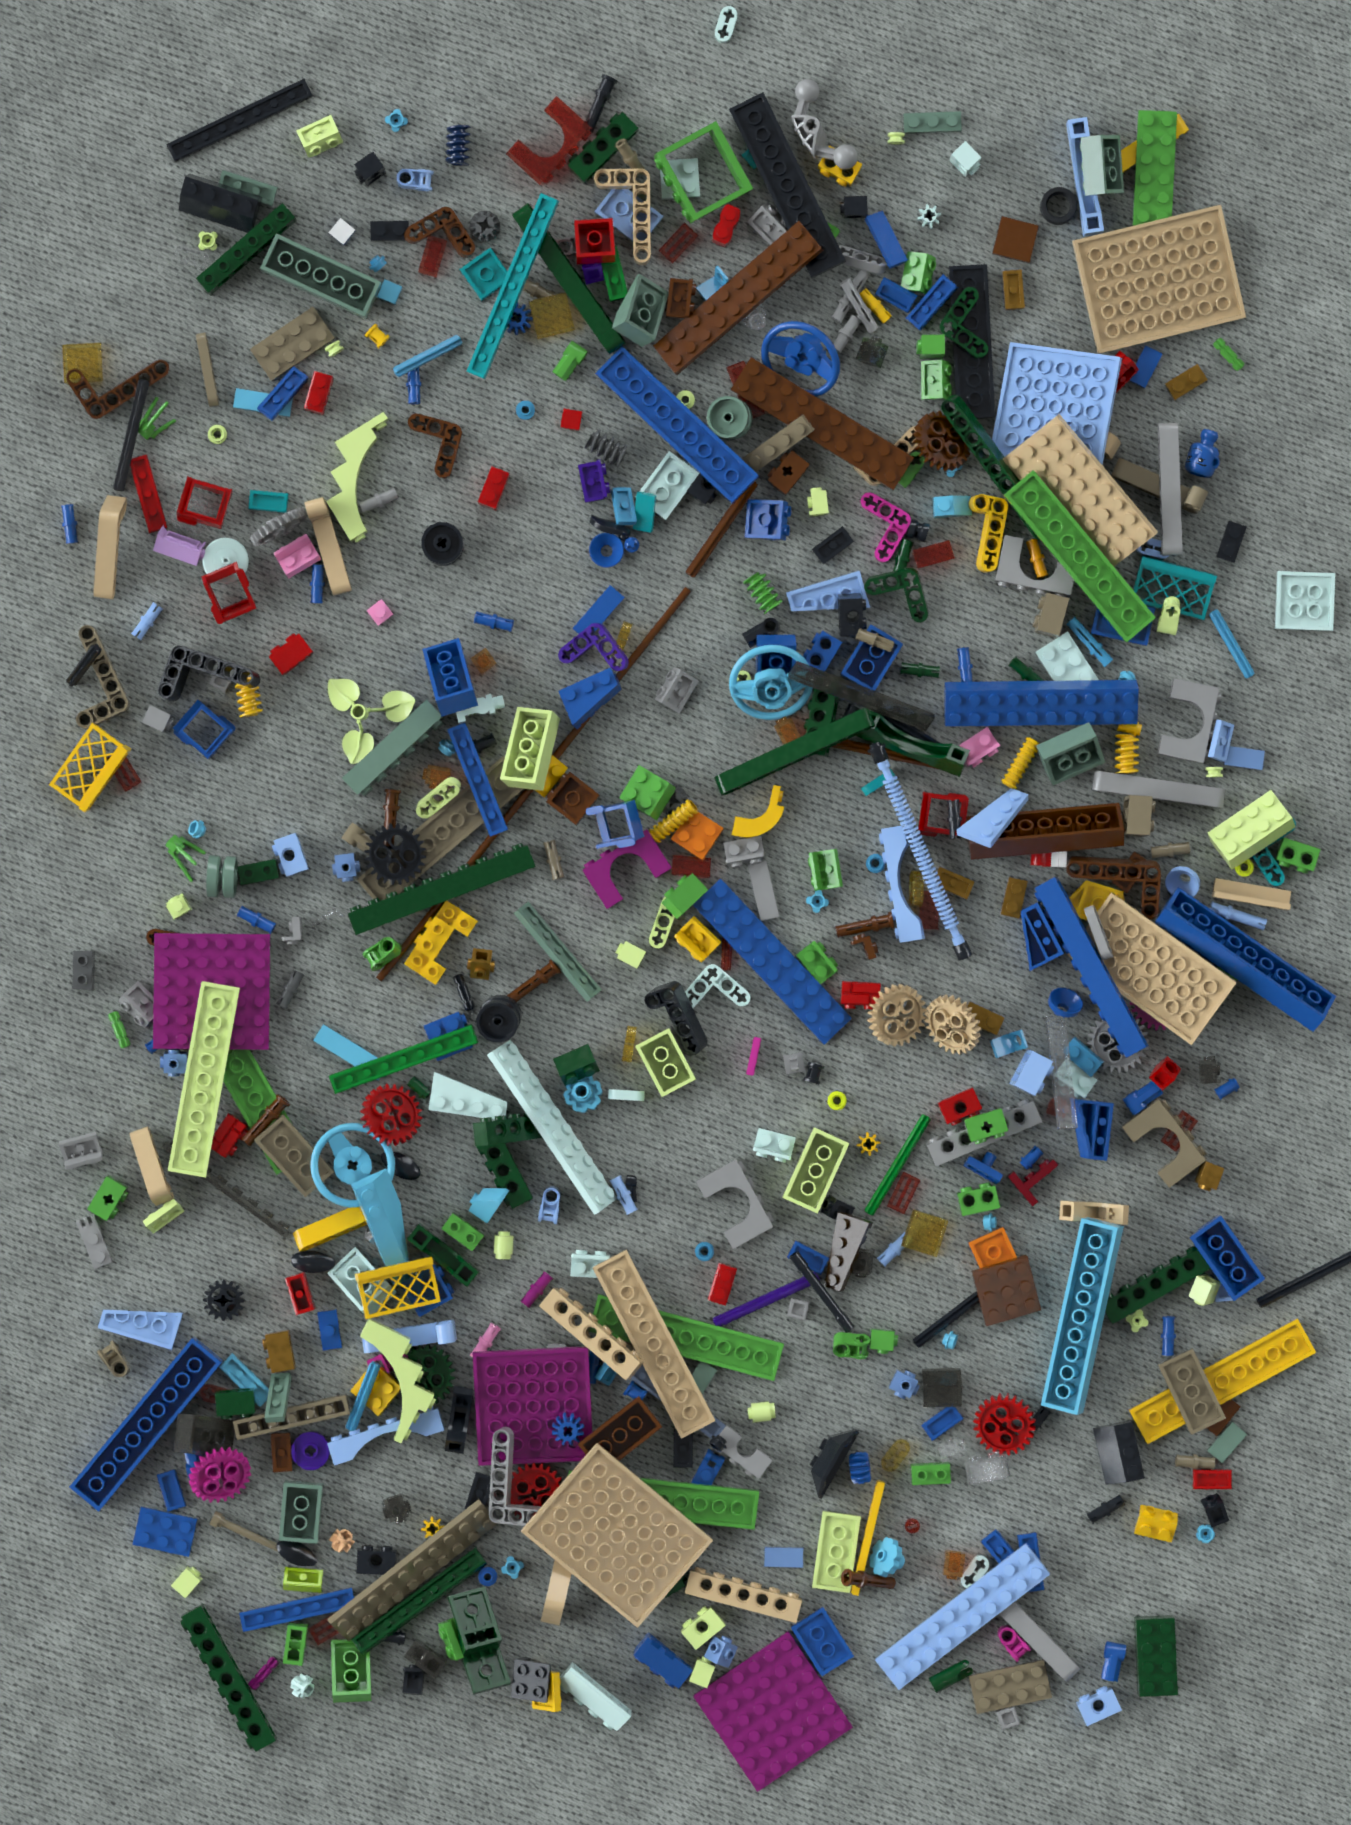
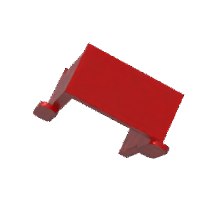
[177,476,232,529]
[201,561,256,624]
[917,792,969,837]

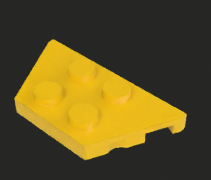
[1069,880,1125,921]

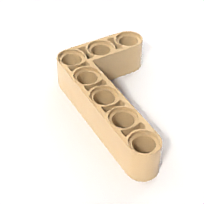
[594,169,651,265]
[94,495,127,599]
[304,497,352,596]
[541,1560,571,1626]

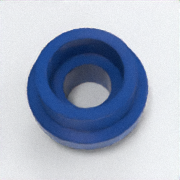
[478,1567,497,1586]

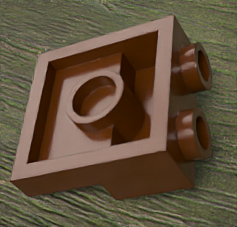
[546,772,600,826]

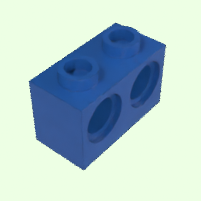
[803,631,842,676]

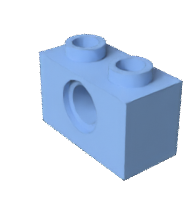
[272,833,309,877]
[1076,1686,1122,1726]

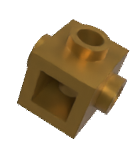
[467,948,495,980]

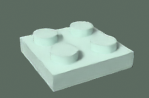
[660,158,700,200]

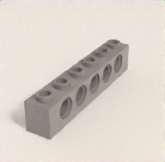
[926,1098,1042,1166]

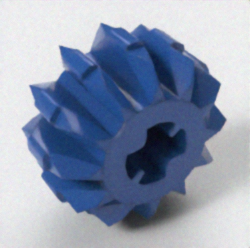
[507,302,533,335]
[552,1413,584,1446]
[849,1452,871,1484]

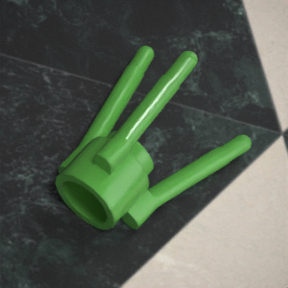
[138,397,176,440]
[165,835,206,882]

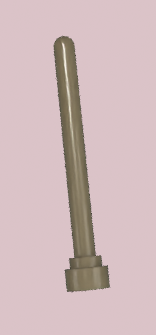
[209,1511,278,1552]

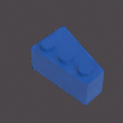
[1069,1098,1114,1161]
[633,1632,693,1689]

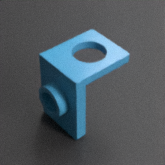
[696,266,729,301]
[990,1029,1028,1058]

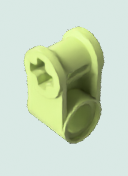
[1156,596,1180,635]

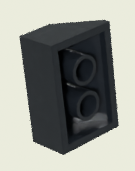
[1093,1420,1145,1485]

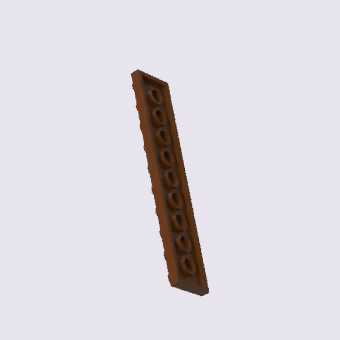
[653,221,823,375]
[731,357,914,491]

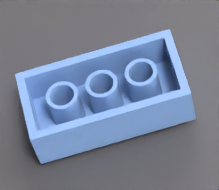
[1009,1050,1054,1096]

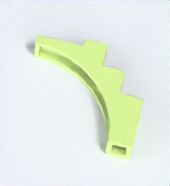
[360,1318,436,1443]

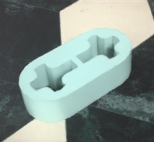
[715,6,737,43]
[608,1089,645,1101]
[960,1555,989,1588]

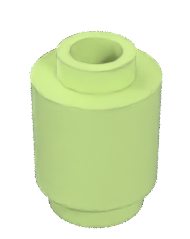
[494,1231,514,1259]
[748,1401,776,1423]

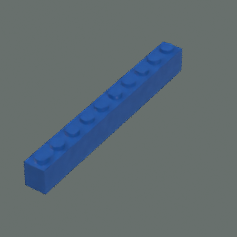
[1034,877,1149,1058]

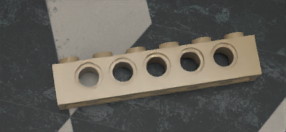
[539,1288,644,1380]
[684,1567,802,1623]

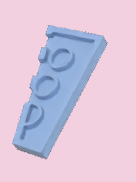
[957,788,1028,848]
[98,1310,183,1350]

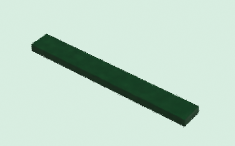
[351,1547,487,1655]

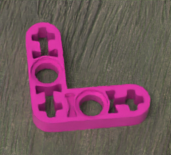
[860,492,911,563]

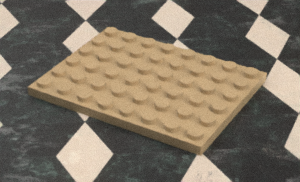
[1072,205,1246,354]
[521,1443,713,1628]

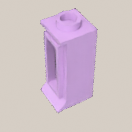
[153,525,206,566]

